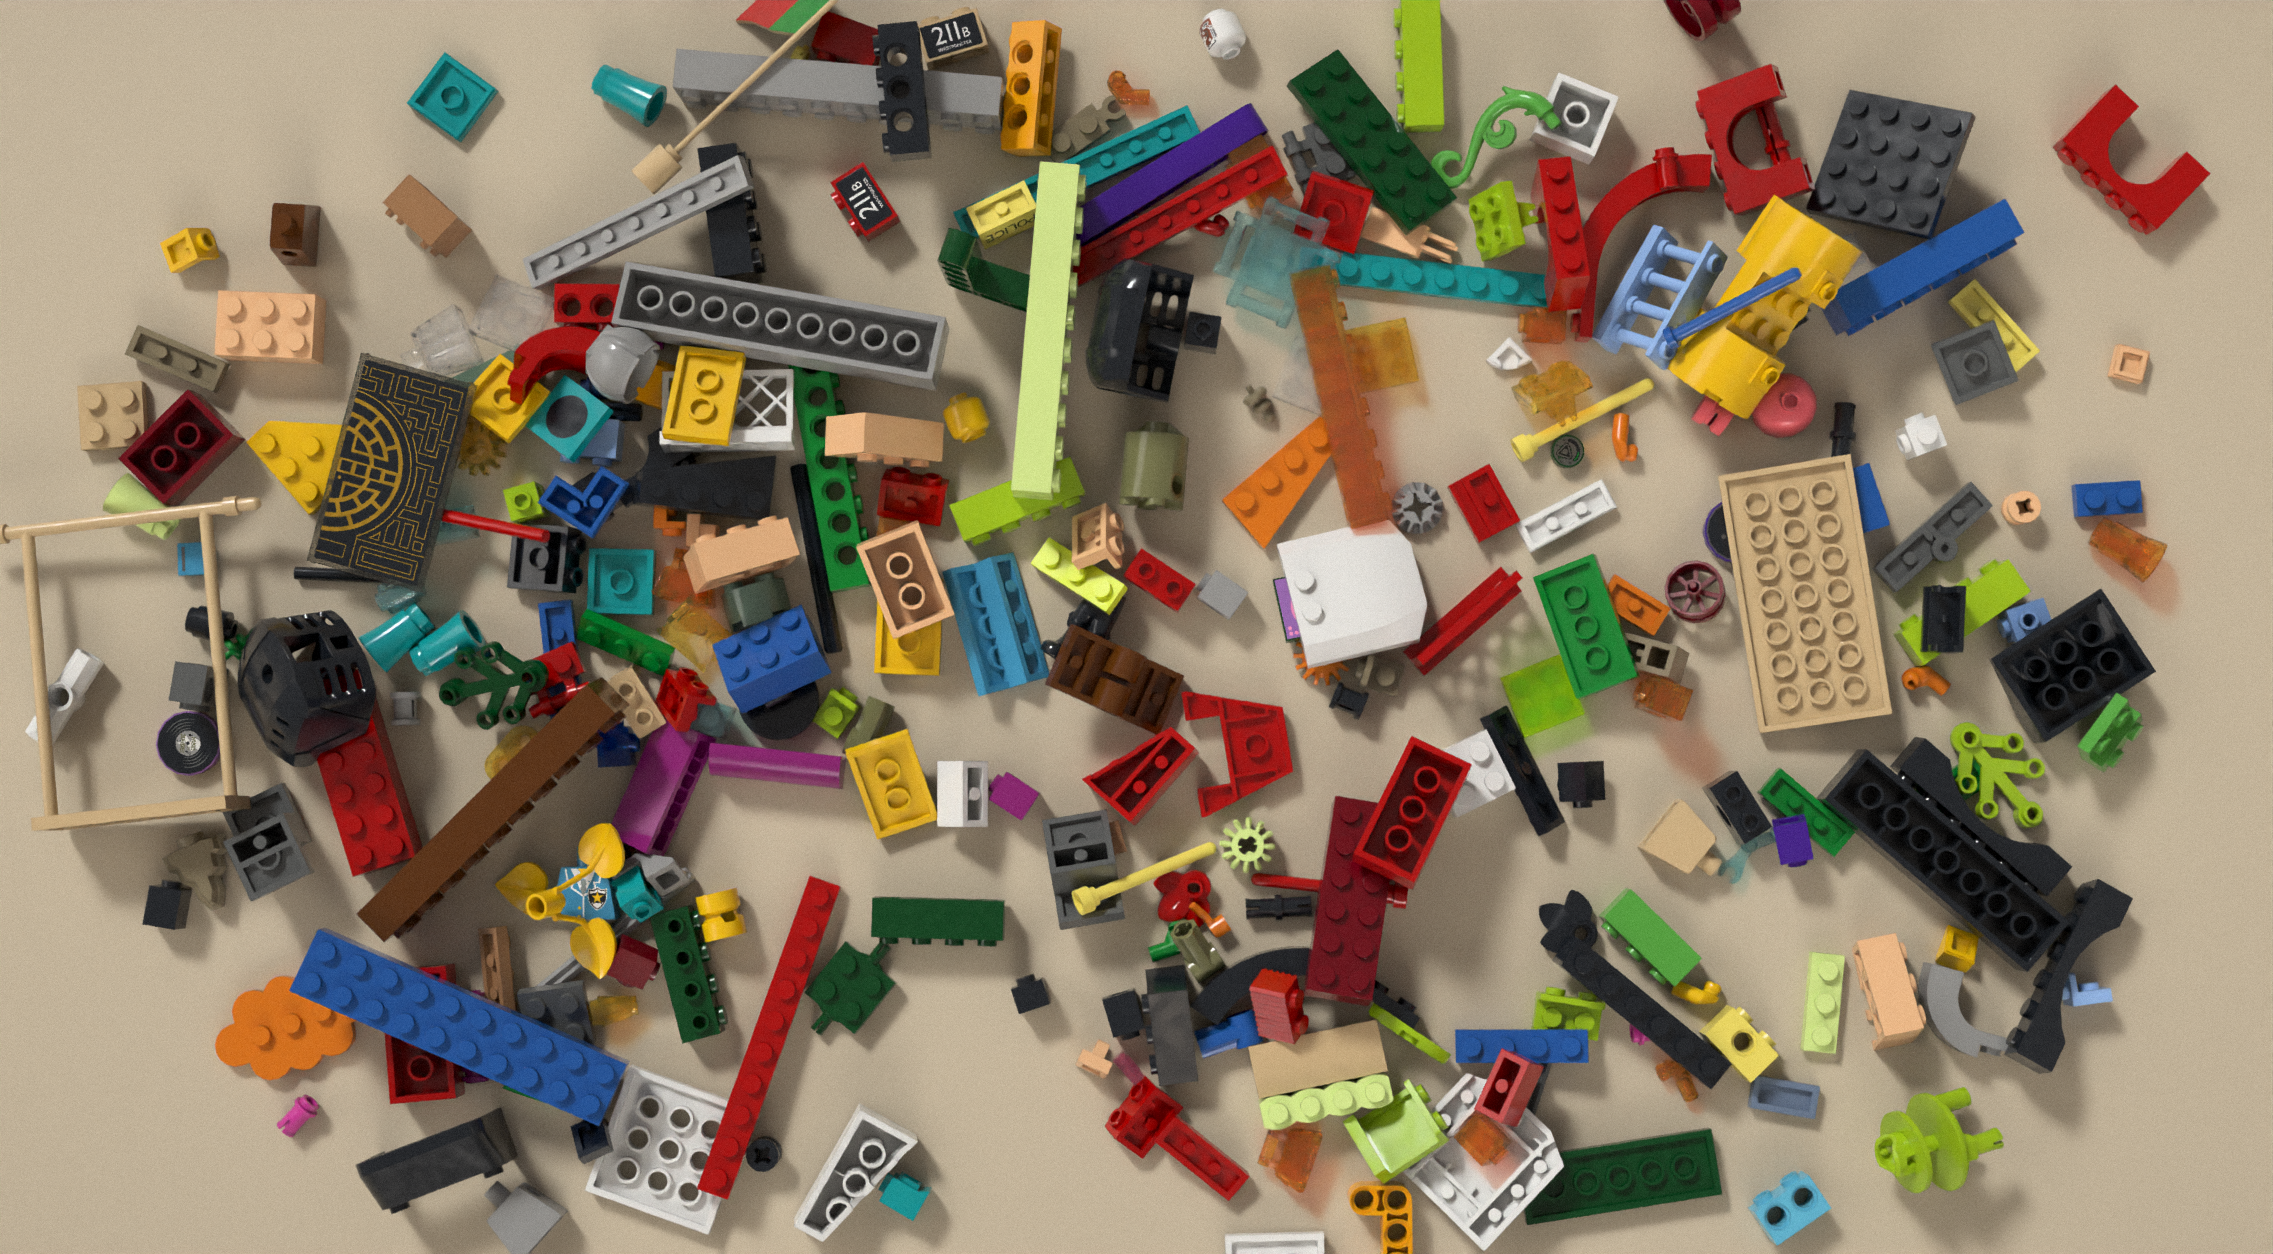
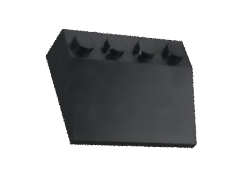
[1989,589,2156,743]

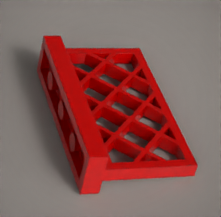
[1402,567,1523,676]

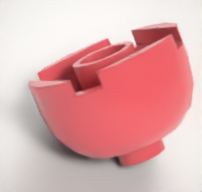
[1752,373,1817,438]

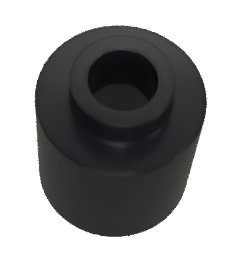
[185,605,238,641]

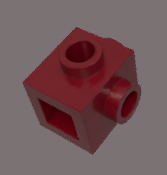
[606,934,661,990]

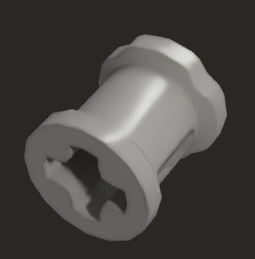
[390,692,420,726]

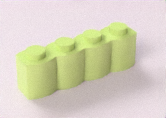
[1258,1072,1394,1130]

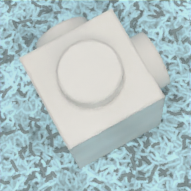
[1895,413,1947,460]

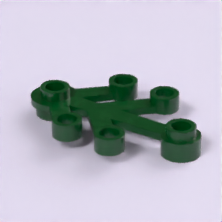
[439,641,549,730]

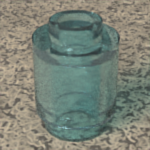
[374,577,427,615]

